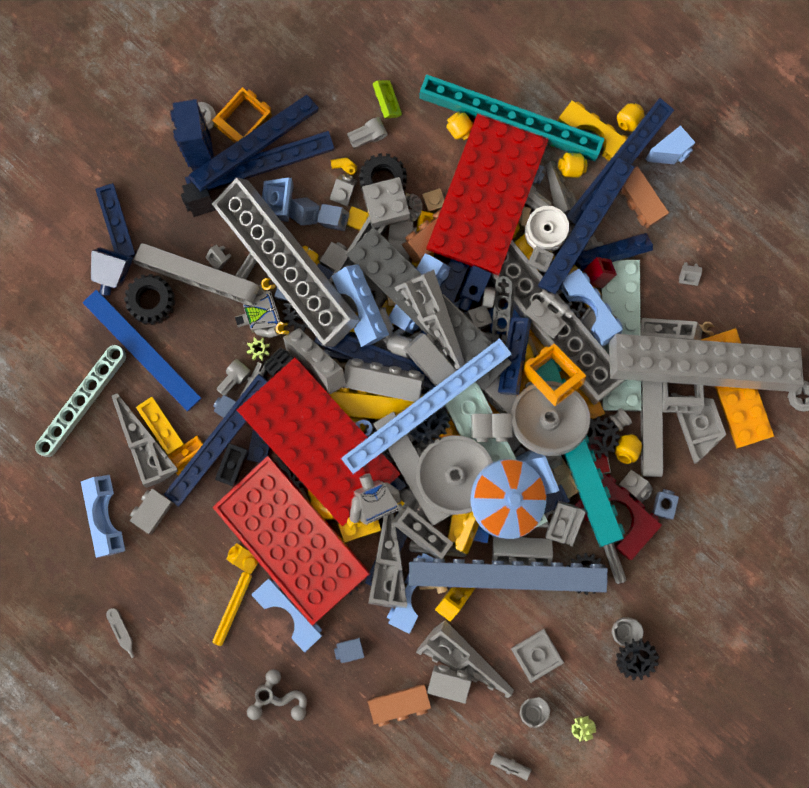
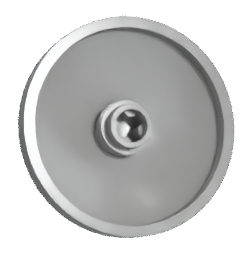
[511,381,590,456]
[416,435,493,515]

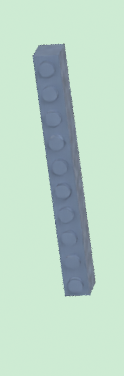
[409,558,607,592]

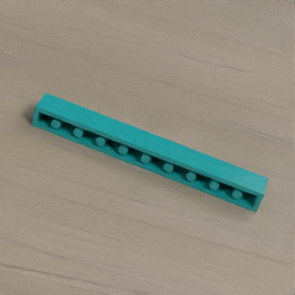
[419,74,605,161]
[535,358,625,548]

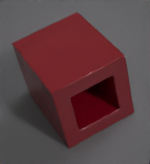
[583,257,617,288]

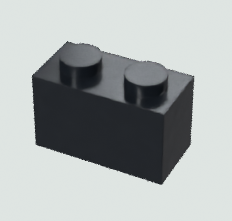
[181,182,215,217]
[215,443,249,487]

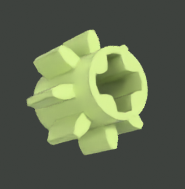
[247,337,270,361]
[572,716,596,741]

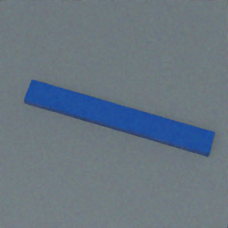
[82,290,202,411]

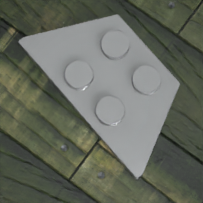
[670,393,726,464]

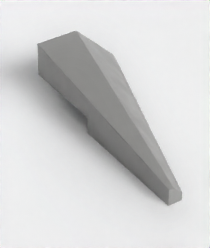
[545,161,603,251]
[394,270,465,369]
[112,394,178,488]
[368,513,407,608]
[416,620,514,698]

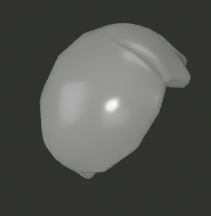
[611,617,644,646]
[520,697,550,728]

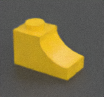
[435,587,475,621]

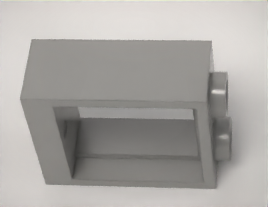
[662,382,704,413]

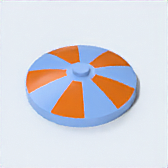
[471,459,546,539]

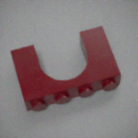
[574,473,662,560]

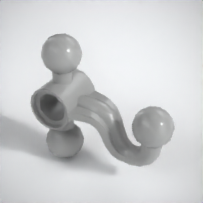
[247,669,307,721]

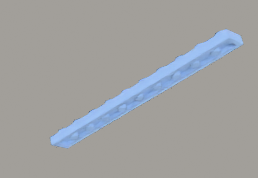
[341,338,511,474]

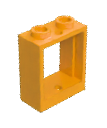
[212,87,272,143]
[524,343,586,406]

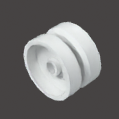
[525,206,569,252]

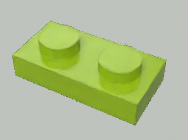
[373,80,402,118]

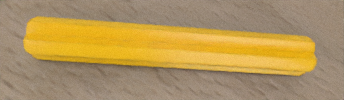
[213,572,252,646]

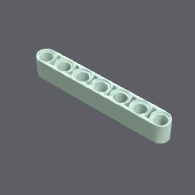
[35,345,126,457]

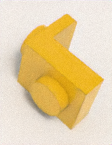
[226,543,259,575]

